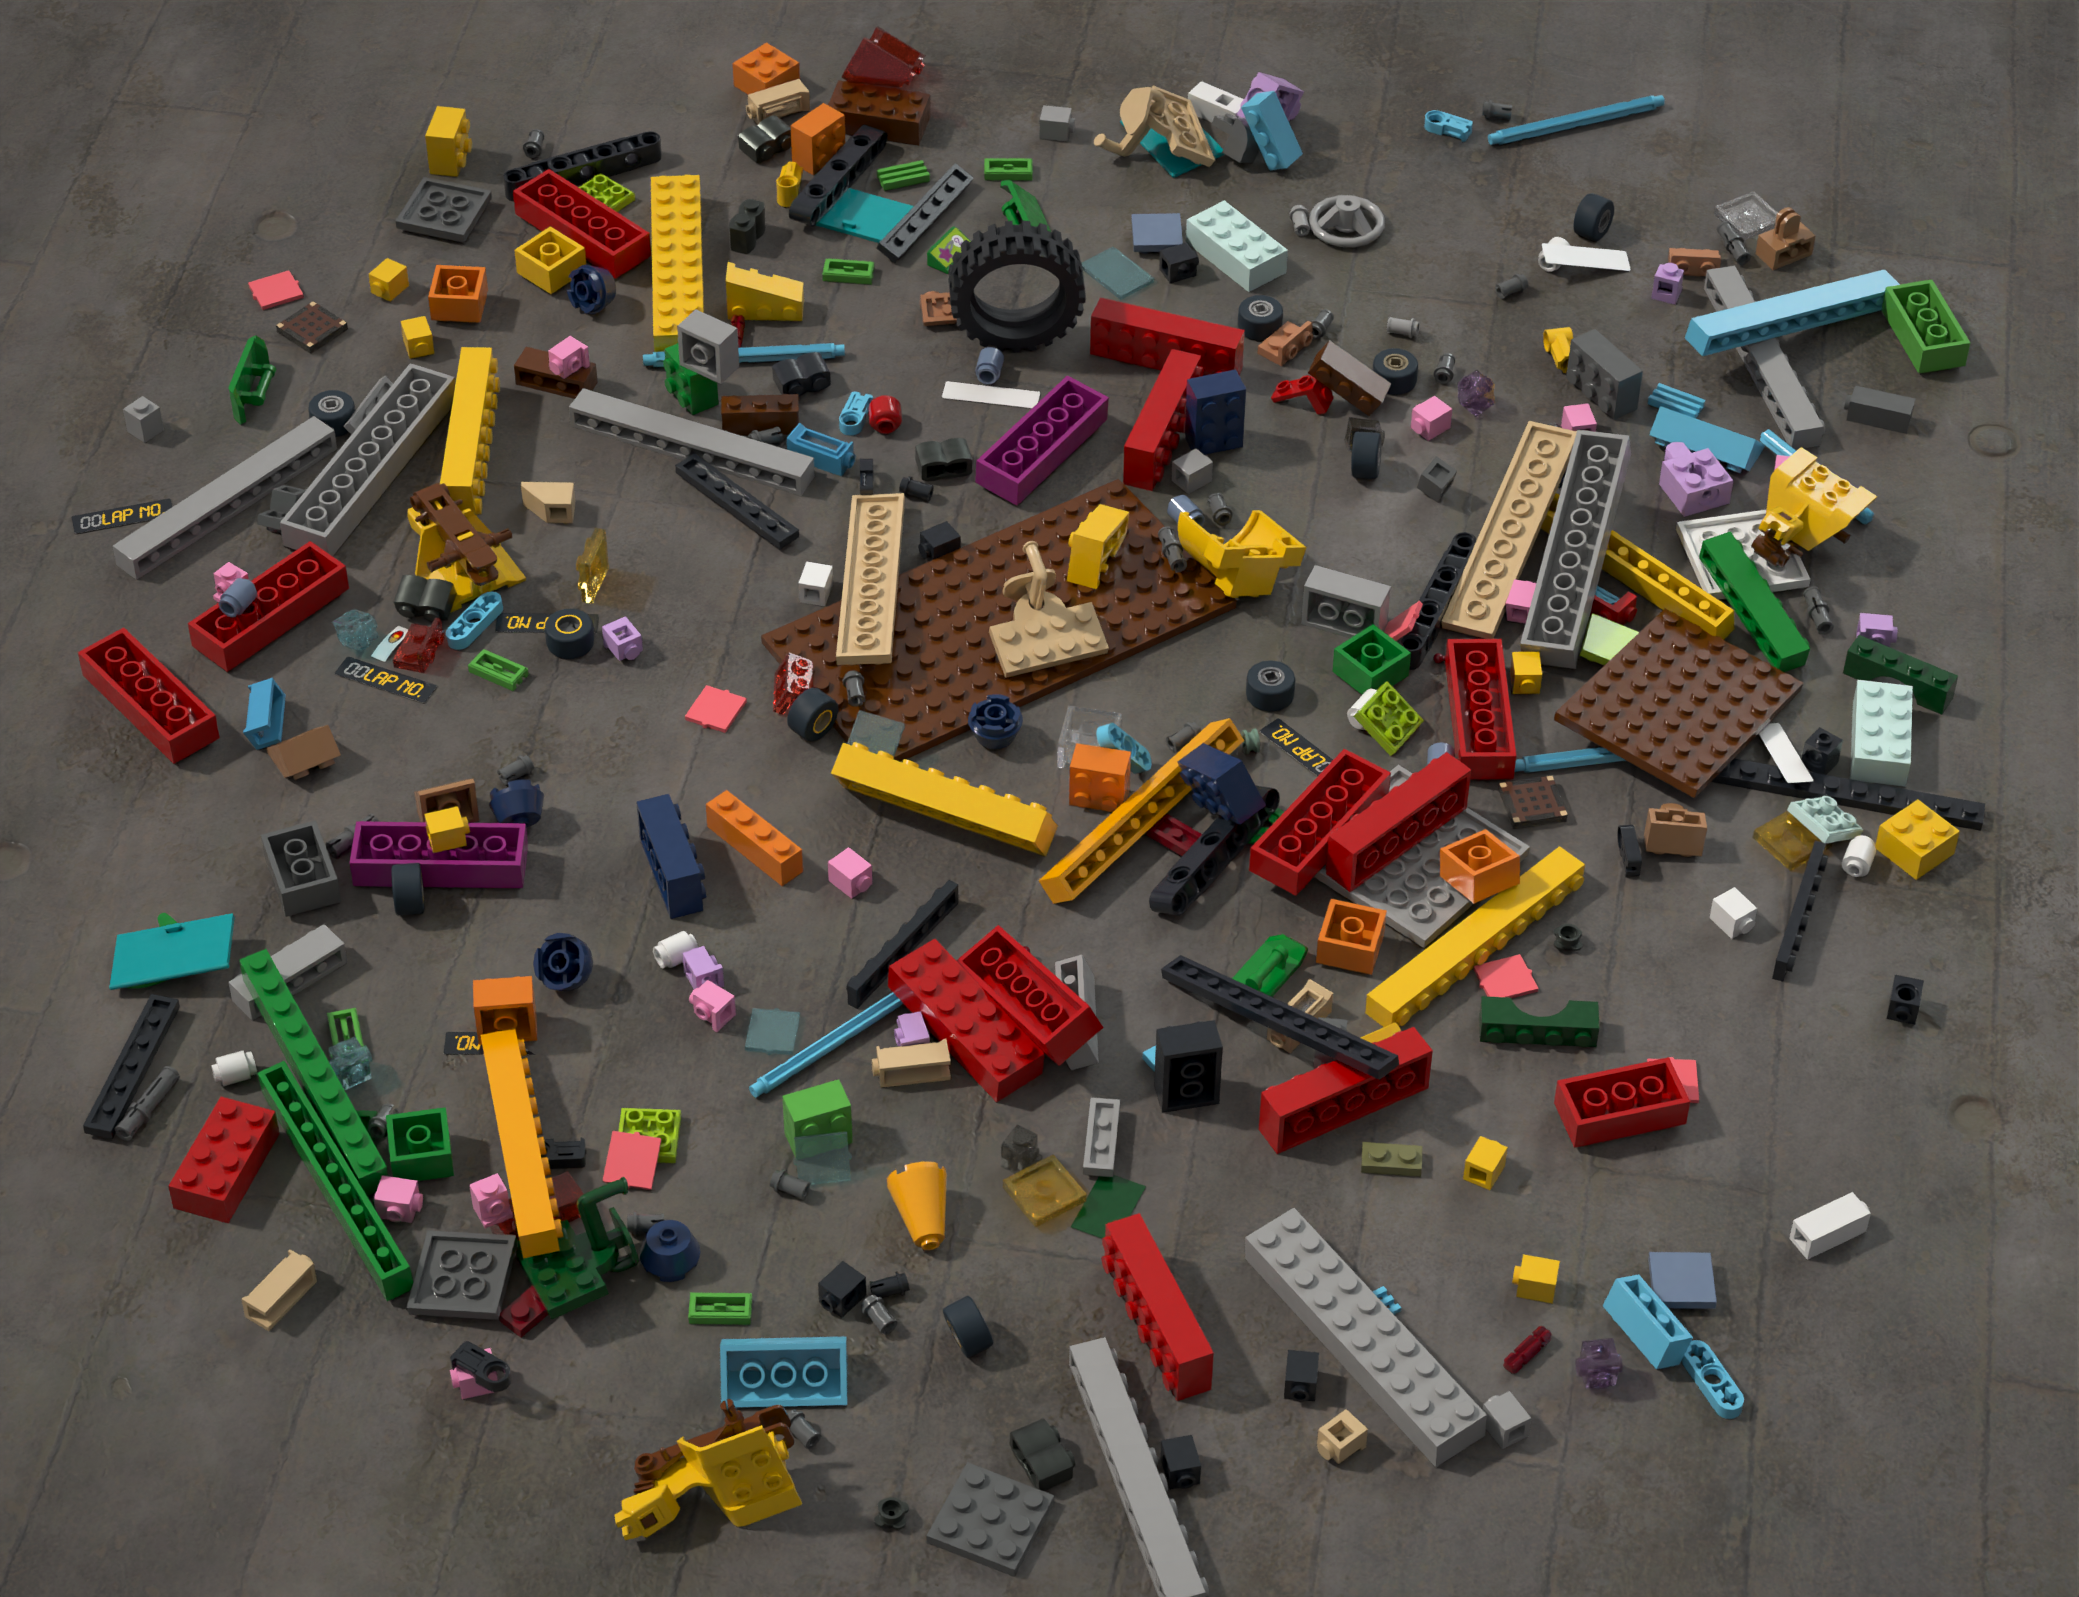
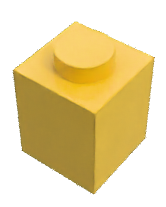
[369,258,409,302]
[401,316,434,359]
[1510,652,1542,694]
[424,807,470,853]
[1463,1136,1508,1190]
[1512,1254,1560,1304]

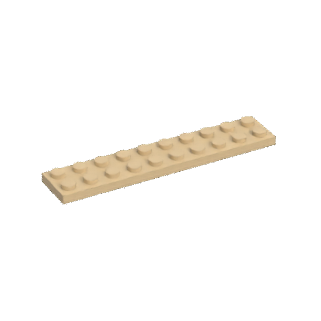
[1441,421,1577,639]
[836,493,905,665]

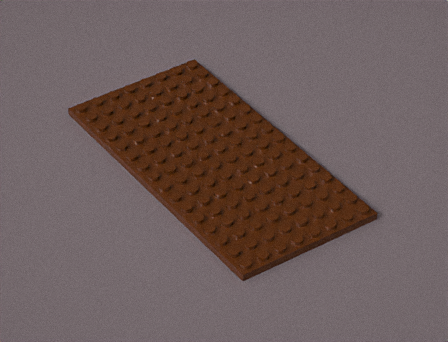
[761,479,1237,762]

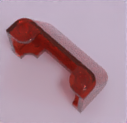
[841,26,926,87]

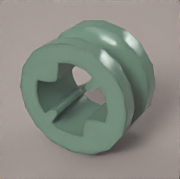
[1241,728,1260,754]

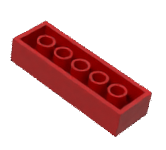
[513,169,651,279]
[1090,297,1245,376]
[1123,349,1204,491]
[188,541,349,672]
[78,627,220,764]
[1445,639,1516,779]
[1249,749,1391,896]
[1326,752,1471,892]
[956,925,1104,1066]
[888,939,1045,1103]
[1259,1027,1433,1154]
[1101,1213,1214,1401]

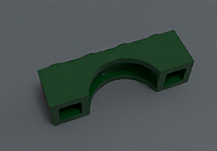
[1843,635,1958,715]
[1479,996,1599,1047]

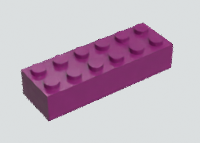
[975,375,1109,505]
[350,821,528,888]

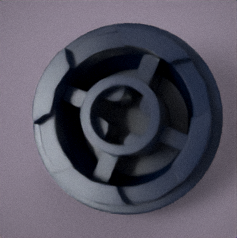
[567,265,616,314]
[968,694,1023,749]
[489,780,544,828]
[639,1220,700,1282]

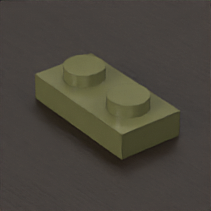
[1361,1142,1422,1177]

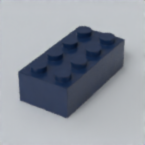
[636,794,706,919]

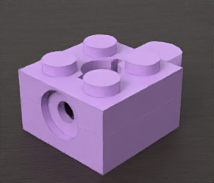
[1237,72,1304,122]
[1659,442,1733,517]

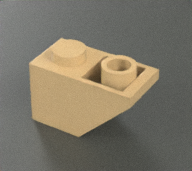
[521,482,575,523]

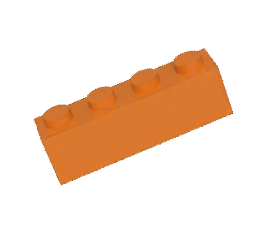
[706,790,803,886]

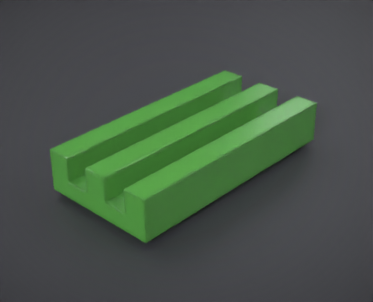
[984,158,1033,180]
[877,160,930,191]
[822,259,875,285]
[468,649,529,691]
[327,1008,366,1063]
[688,1293,752,1325]

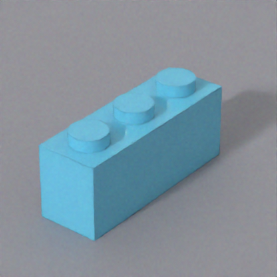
[1241,91,1303,170]
[1603,1274,1693,1369]

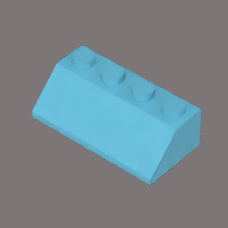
[1649,406,1765,473]
[720,1337,847,1407]

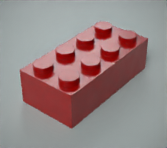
[1554,1057,1690,1148]
[168,1097,280,1224]

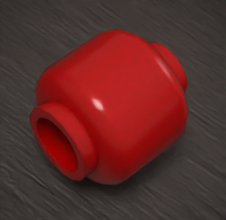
[869,395,902,434]

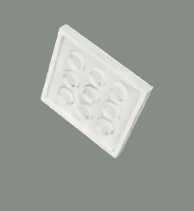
[1676,510,1810,600]

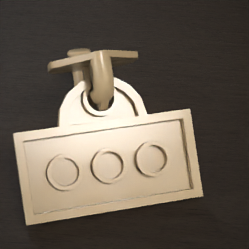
[1094,86,1215,167]
[989,541,1109,678]

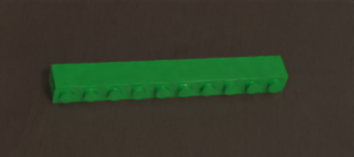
[239,949,388,1196]
[257,1061,413,1302]

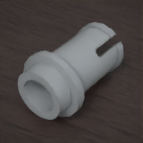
[1289,205,1310,236]
[1387,317,1420,338]

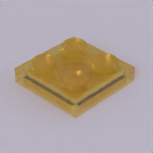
[576,528,609,604]
[1752,811,1833,871]
[1003,1154,1087,1227]

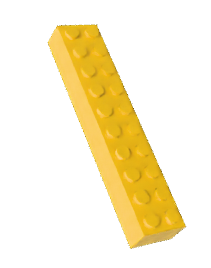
[651,175,704,352]

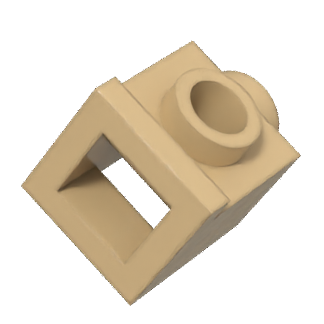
[1317,1409,1368,1464]

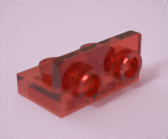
[393,618,445,673]
[773,653,813,715]

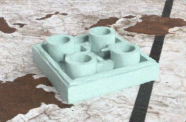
[1787,796,1863,843]

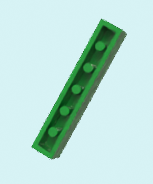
[1699,531,1810,672]

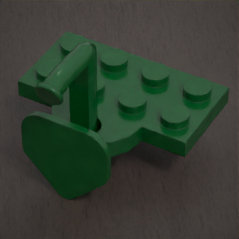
[515,1177,639,1320]

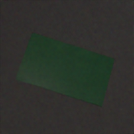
[1071,1175,1146,1238]

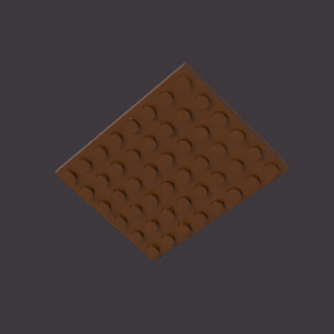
[1554,609,1803,798]

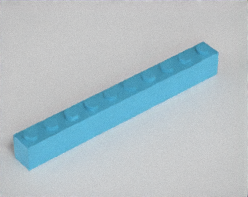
[1685,269,1900,356]

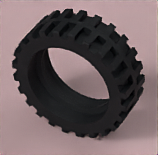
[948,220,1086,353]

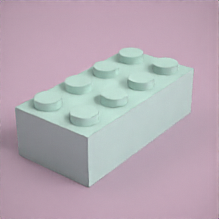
[1186,200,1288,292]
[1850,680,1913,787]

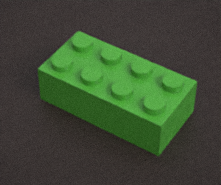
[1881,280,1970,374]

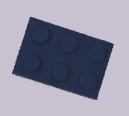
[1185,370,1246,455]
[1177,743,1266,825]

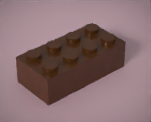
[828,80,931,146]

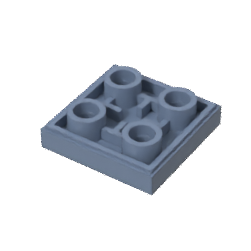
[1131,213,1183,253]
[1648,1252,1717,1309]

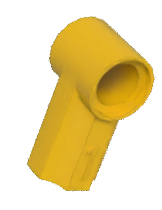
[776,162,803,207]
[1543,327,1573,373]

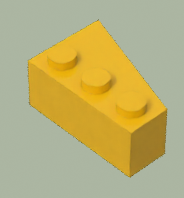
[726,262,804,321]
[1067,504,1129,589]

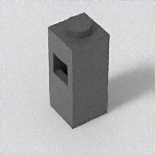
[1844,385,1915,434]

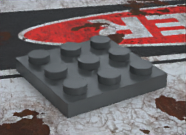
[395,177,492,243]
[407,1230,518,1320]
[926,1462,1054,1577]

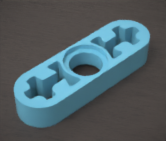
[446,592,503,650]
[1096,723,1152,774]
[1682,1340,1744,1419]

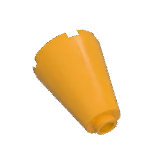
[887,1162,947,1250]

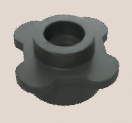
[1554,924,1582,951]
[874,1497,909,1530]

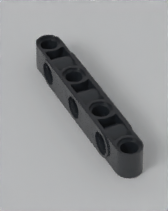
[789,125,888,226]
[503,131,662,201]
[1399,532,1477,670]
[1149,785,1280,916]

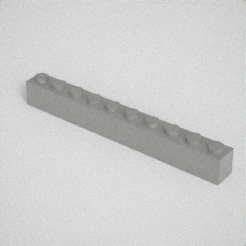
[1704,266,1825,450]
[569,388,815,496]
[113,416,337,580]
[1069,1337,1209,1597]

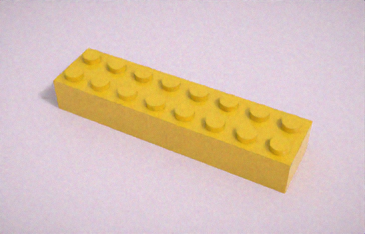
[440,347,500,516]
[831,742,1058,857]

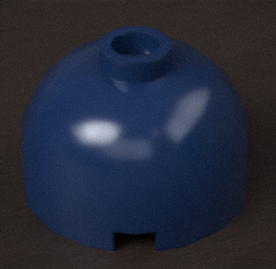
[533,933,593,992]

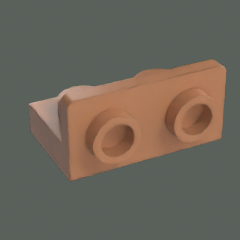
[1668,248,1721,276]
[920,291,957,326]
[1257,321,1313,366]

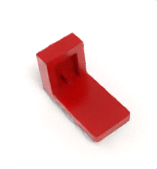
[1271,375,1334,415]
[1590,591,1637,625]

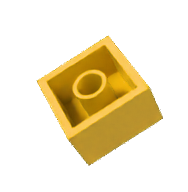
[425,106,472,177]
[514,227,586,294]
[1875,800,1960,880]

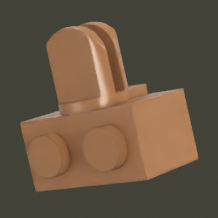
[1755,207,1816,270]
[1644,803,1707,857]

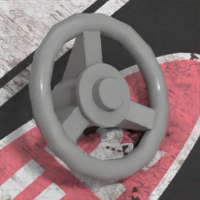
[1309,195,1385,248]

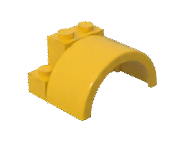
[1178,510,1307,598]

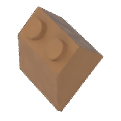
[266,725,341,780]
[414,779,479,823]

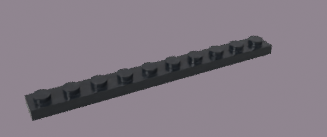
[1711,758,1986,831]
[1161,955,1399,1080]

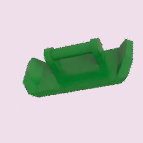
[1000,180,1051,232]
[229,335,276,425]
[1232,934,1308,997]

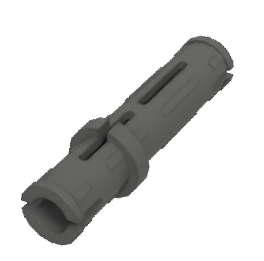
[115,1066,180,1141]

